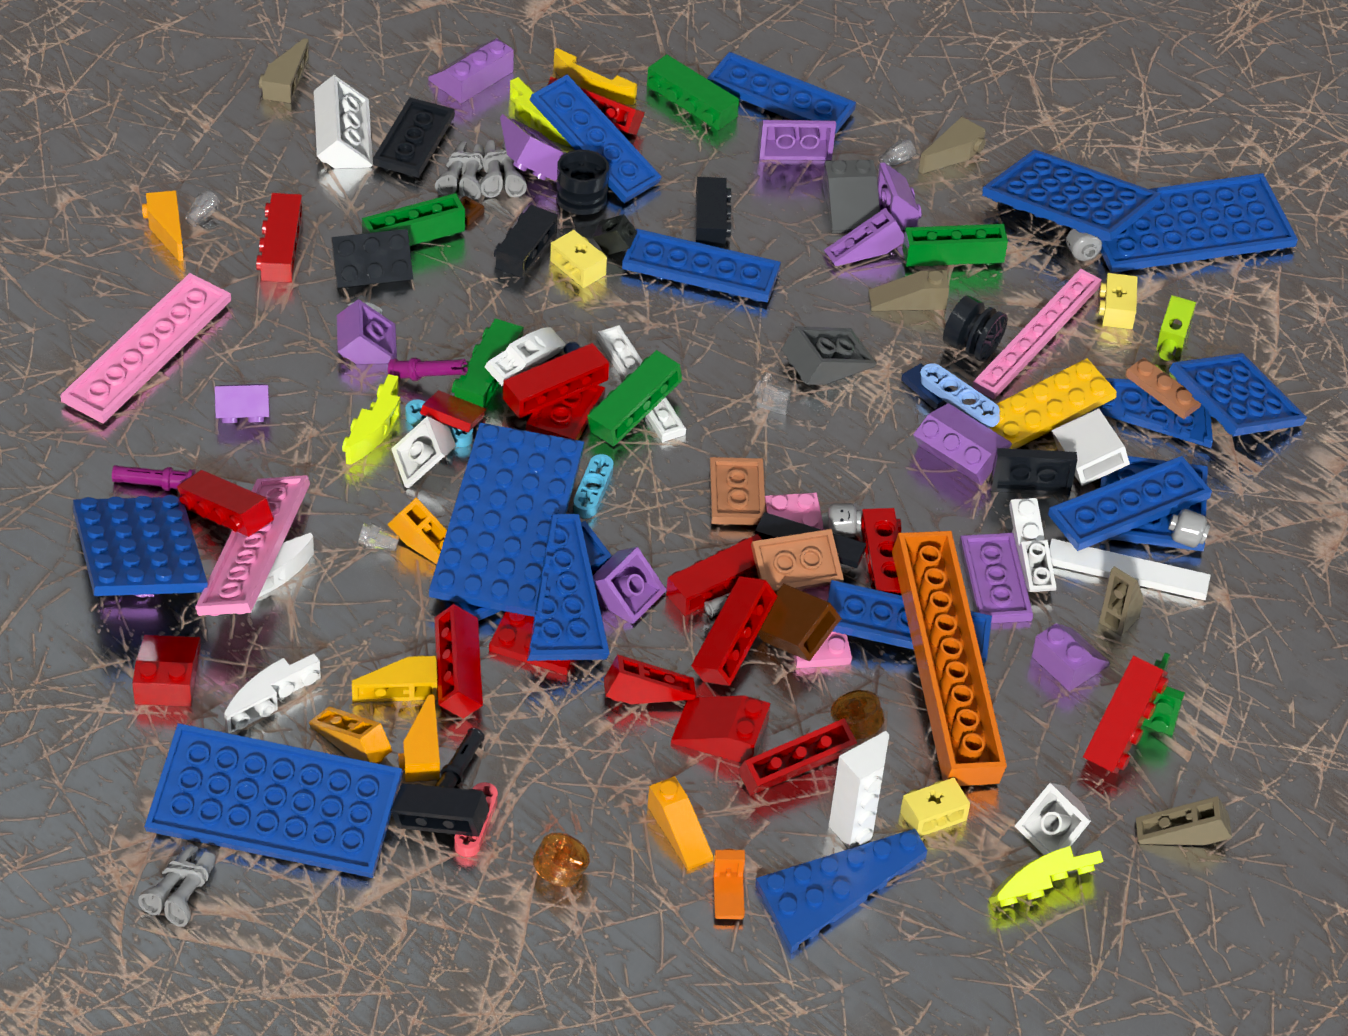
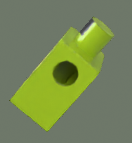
[1156,295,1196,361]

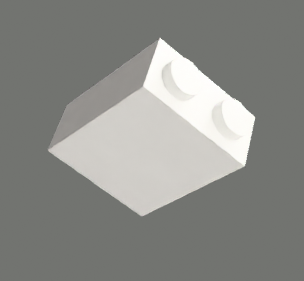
[1052,409,1130,486]

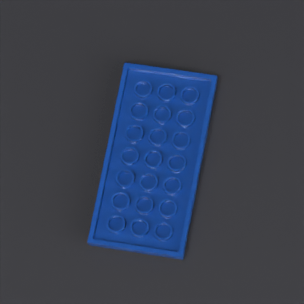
[1100,173,1298,273]
[429,423,584,617]
[144,723,403,878]

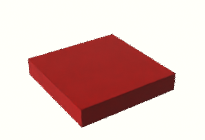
[420,390,486,433]

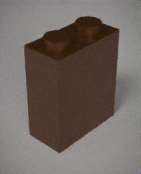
[758,583,842,662]

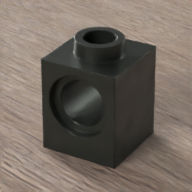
[593,214,637,255]

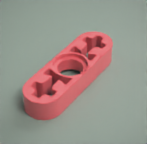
[454,782,498,857]

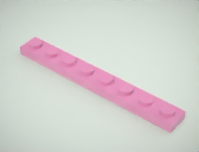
[972,269,1102,400]

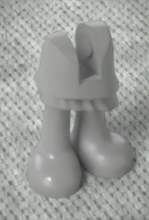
[480,140,527,198]
[435,141,484,201]
[138,844,216,927]

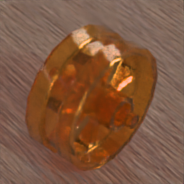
[831,690,885,740]
[533,833,590,887]

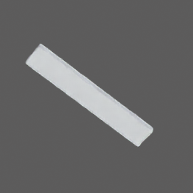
[596,325,686,442]
[1049,539,1211,600]

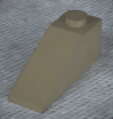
[259,38,309,103]
[919,117,986,174]
[868,270,949,311]
[1099,566,1144,636]
[1136,796,1232,845]

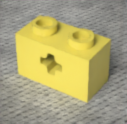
[550,230,607,288]
[1098,273,1138,329]
[900,778,970,837]

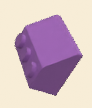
[428,38,514,104]
[758,120,836,160]
[913,403,1012,486]

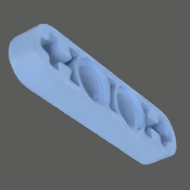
[920,363,1000,428]

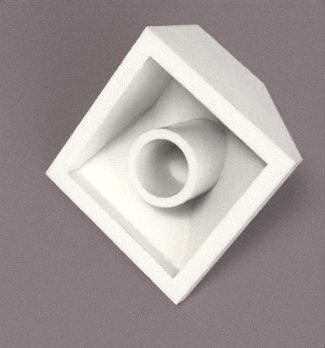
[391,416,456,489]
[1015,783,1091,855]

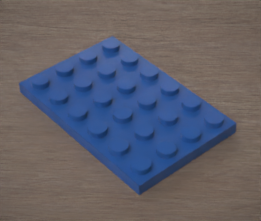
[982,149,1161,242]
[73,495,208,596]

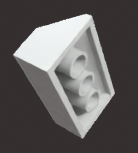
[314,75,373,169]
[829,731,889,849]

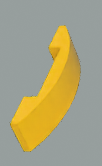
[553,48,637,105]

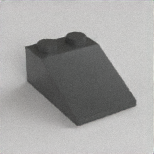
[822,160,880,234]
[781,326,877,385]

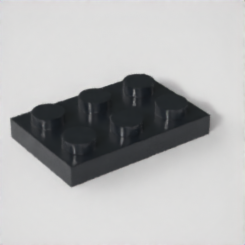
[331,229,413,288]
[991,448,1077,496]

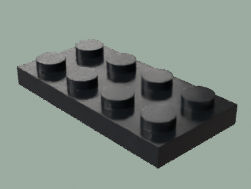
[373,97,455,178]

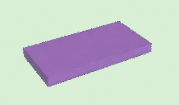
[959,533,1033,623]

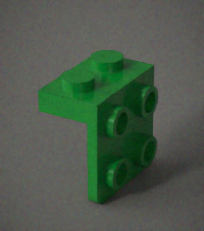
[1142,652,1185,736]

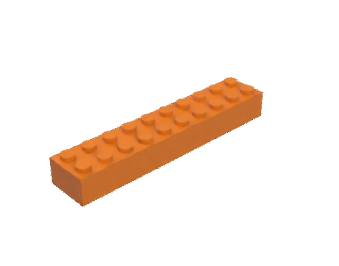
[892,531,1007,786]

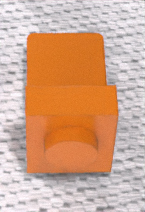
[713,849,745,919]

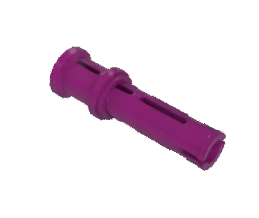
[388,358,468,381]
[112,465,196,491]

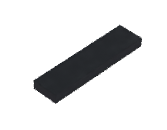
[755,512,867,568]

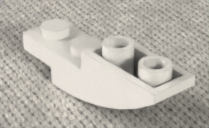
[485,327,566,386]
[1009,498,1056,592]
[258,533,314,597]
[224,654,320,734]

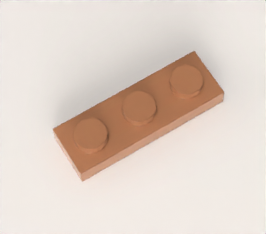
[1125,358,1201,419]

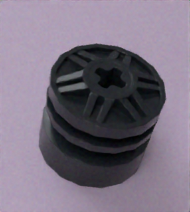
[556,150,609,215]
[943,295,1008,362]

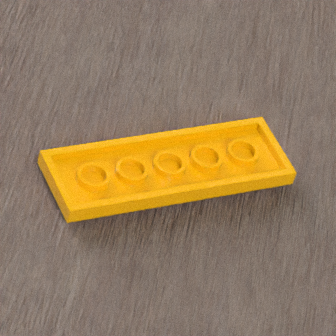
[983,358,1117,449]

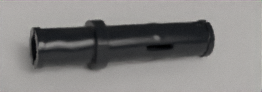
[435,727,485,788]

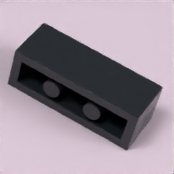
[695,177,731,247]
[494,205,558,279]
[391,783,489,837]

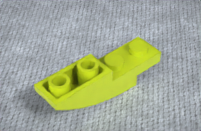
[510,77,573,148]
[342,374,401,465]
[988,846,1103,907]

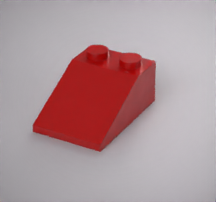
[133,635,201,707]
[671,695,771,763]

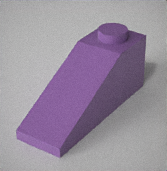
[824,208,904,266]

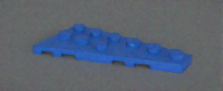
[1091,378,1213,448]
[527,514,610,661]
[755,828,928,953]

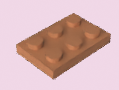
[710,457,765,525]
[751,529,844,593]

